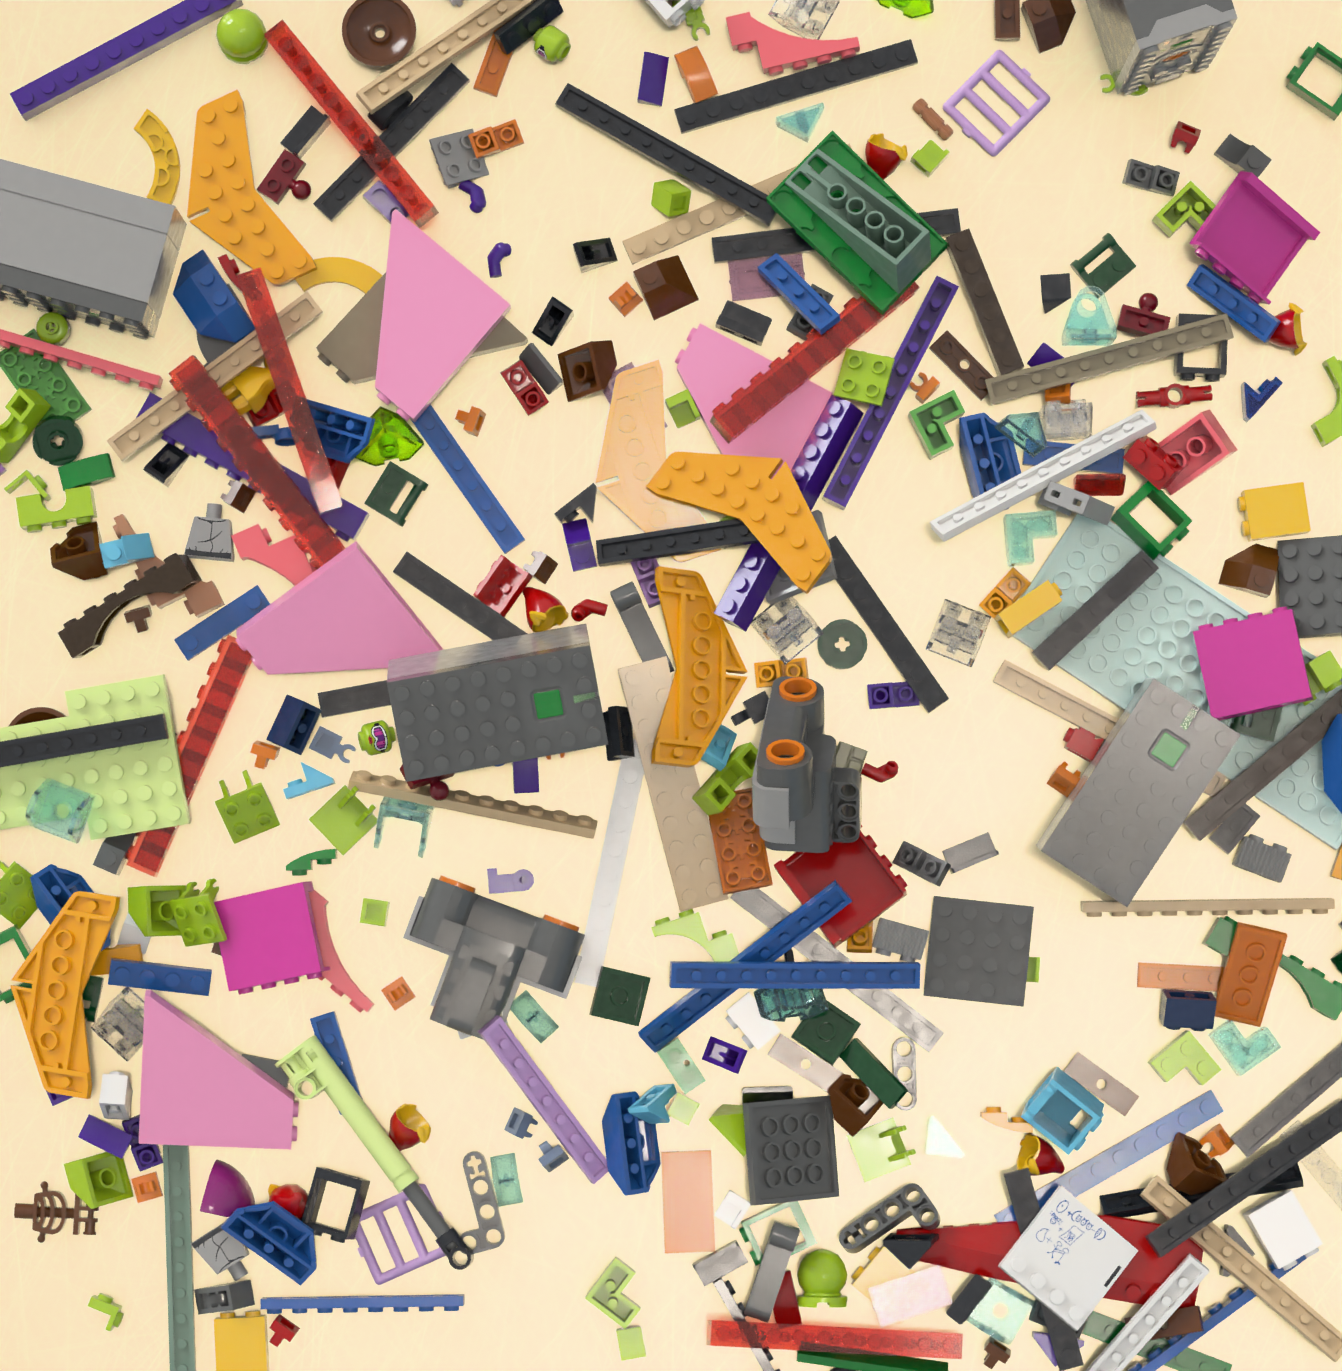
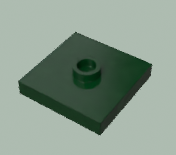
[589,966,651,1027]
[791,996,861,1066]

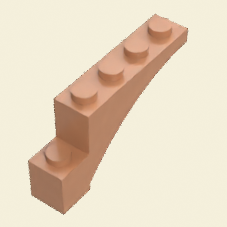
[113,514,225,618]

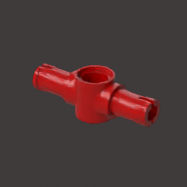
[1136,383,1213,409]

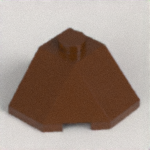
[1021,0,1076,54]
[50,521,108,580]
[1218,543,1279,598]
[829,1074,883,1137]
[1166,1132,1227,1195]

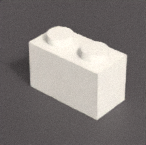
[725,992,781,1050]
[99,1071,133,1120]

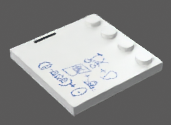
[998,1186,1138,1331]

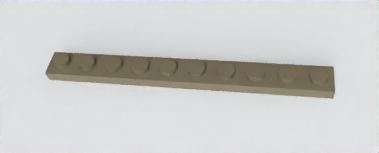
[985,313,1234,405]

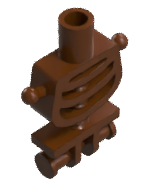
[14,1181,99,1243]

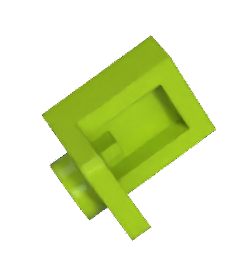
[88,1293,124,1331]

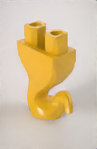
[220,350,297,416]

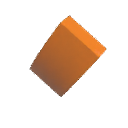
[674,46,718,103]
[468,119,525,159]

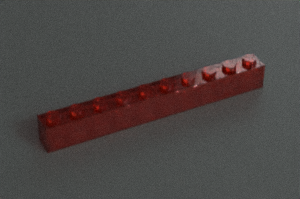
[264,19,439,228]
[237,267,344,515]
[710,282,920,444]
[168,355,346,570]
[125,635,253,877]
[706,1320,963,1359]

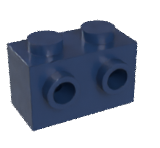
[266,694,322,755]
[1159,989,1217,1032]

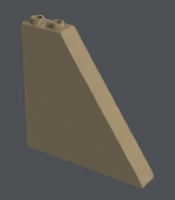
[316,272,528,385]

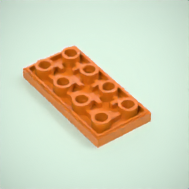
[709,788,773,895]

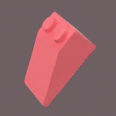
[1158,409,1238,495]

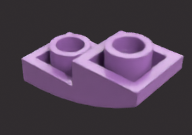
[630,558,660,608]

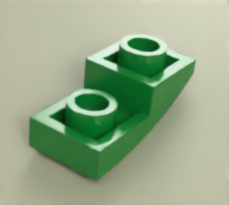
[57,453,115,491]
[286,849,338,876]

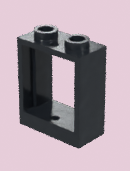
[1174,313,1229,382]
[301,1167,370,1243]

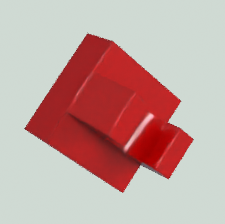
[1171,121,1201,154]
[269,1314,300,1347]

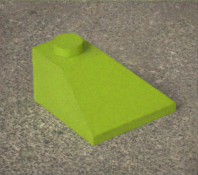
[127,885,186,937]
[709,1104,746,1157]
[64,1152,134,1209]

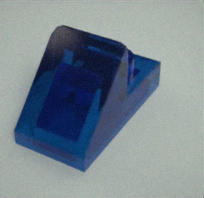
[1241,376,1283,423]

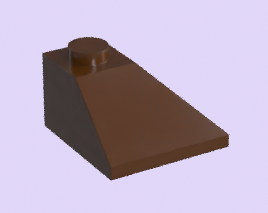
[633,255,699,321]
[557,340,617,402]

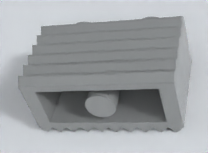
[1232,834,1292,883]
[872,917,929,962]

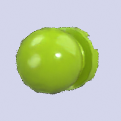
[216,9,269,64]
[797,1249,848,1308]

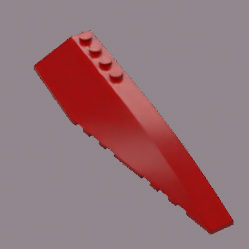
[896,1215,1203,1309]

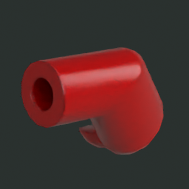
[571,599,608,622]
[860,761,899,783]

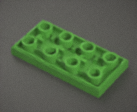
[0,328,92,422]

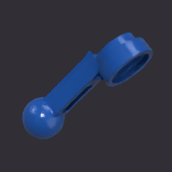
[227,424,300,446]

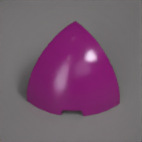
[200,1159,255,1217]

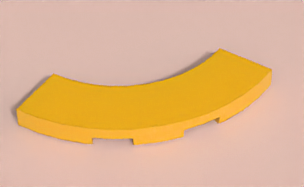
[133,109,180,205]
[295,257,383,294]

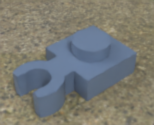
[309,726,357,764]

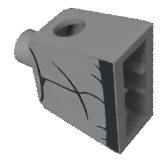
[184,503,234,562]
[191,1223,250,1281]

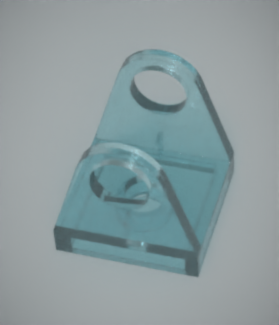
[1062,286,1117,346]
[26,778,96,844]
[374,797,434,858]
[966,1278,1035,1346]

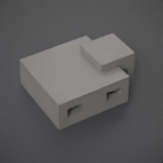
[1038,481,1115,526]

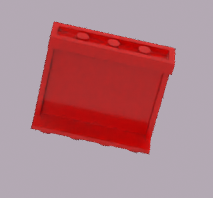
[774,824,908,948]

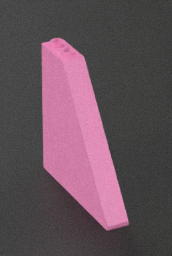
[375,209,511,422]
[675,323,832,480]
[236,541,444,674]
[139,990,299,1150]

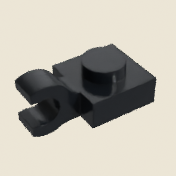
[730,691,769,726]

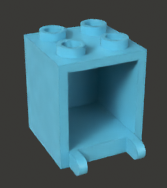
[1021,1067,1104,1155]

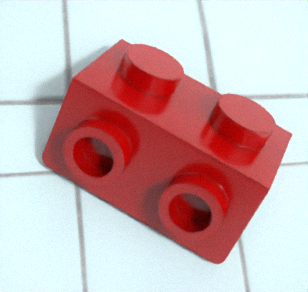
[473,555,533,617]

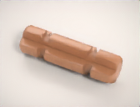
[913,98,954,140]

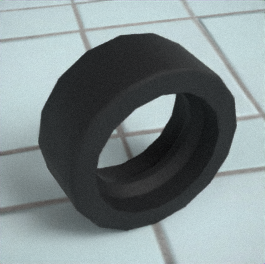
[367,91,413,130]

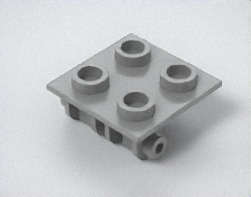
[429,128,489,188]

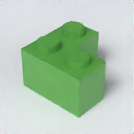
[908,390,965,460]

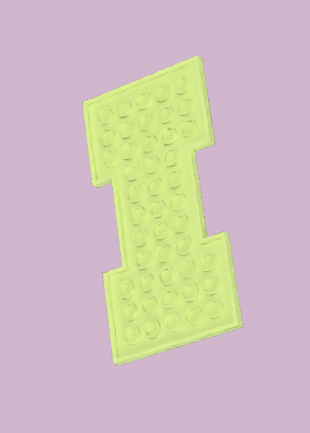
[0,674,190,840]

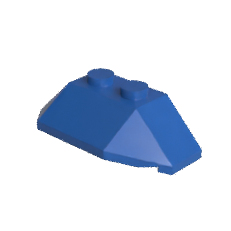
[173,249,256,343]
[290,396,375,463]
[959,412,1021,510]
[1322,714,1342,814]
[30,864,111,951]
[602,1091,661,1196]
[221,1201,317,1286]

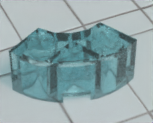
[754,989,829,1022]

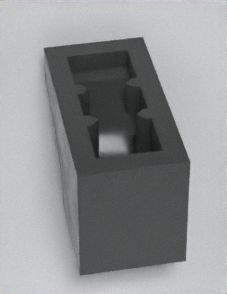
[1214,133,1272,177]
[93,832,139,876]
[194,1280,255,1315]

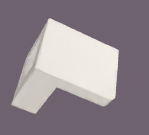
[715,1190,750,1230]

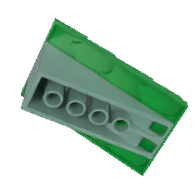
[766,130,948,315]

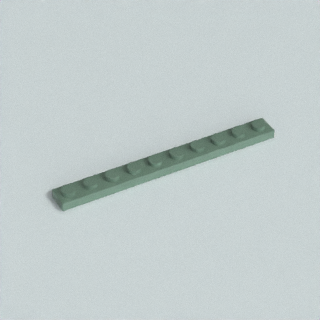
[163,1145,196,1371]

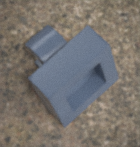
[504,1107,538,1139]
[538,1140,569,1173]

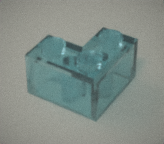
[1003,510,1058,567]
[1208,1020,1282,1076]

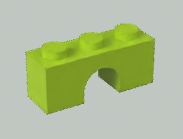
[0,388,51,463]
[15,486,97,533]
[692,742,758,816]

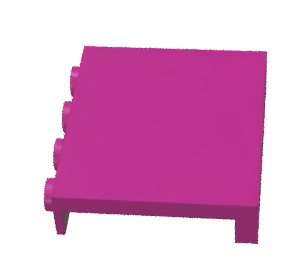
[1189,171,1321,305]
[1193,606,1314,721]
[214,881,330,995]

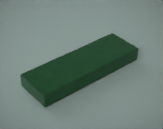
[839,1038,908,1109]

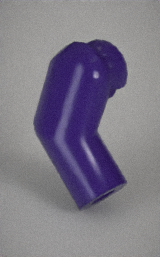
[458,180,486,213]
[487,242,512,278]

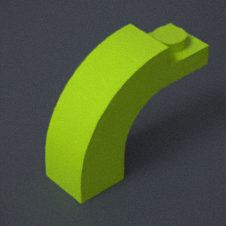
[1311,355,1342,447]

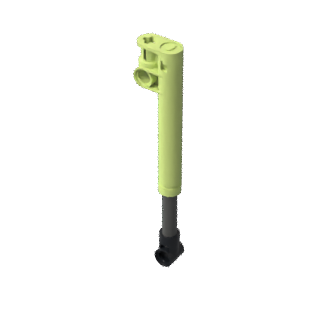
[275,1035,474,1270]

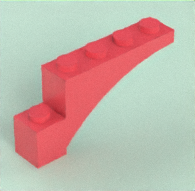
[726,12,860,76]
[231,524,317,586]
[308,890,375,1013]

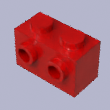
[1123,436,1184,490]

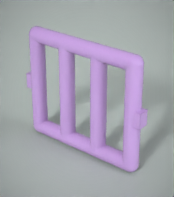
[943,50,1050,156]
[355,1184,446,1285]

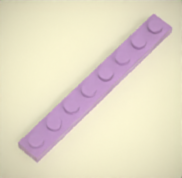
[478,1015,608,1184]

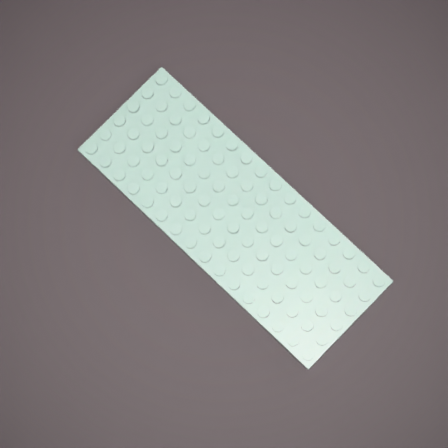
[1013,514,1342,850]

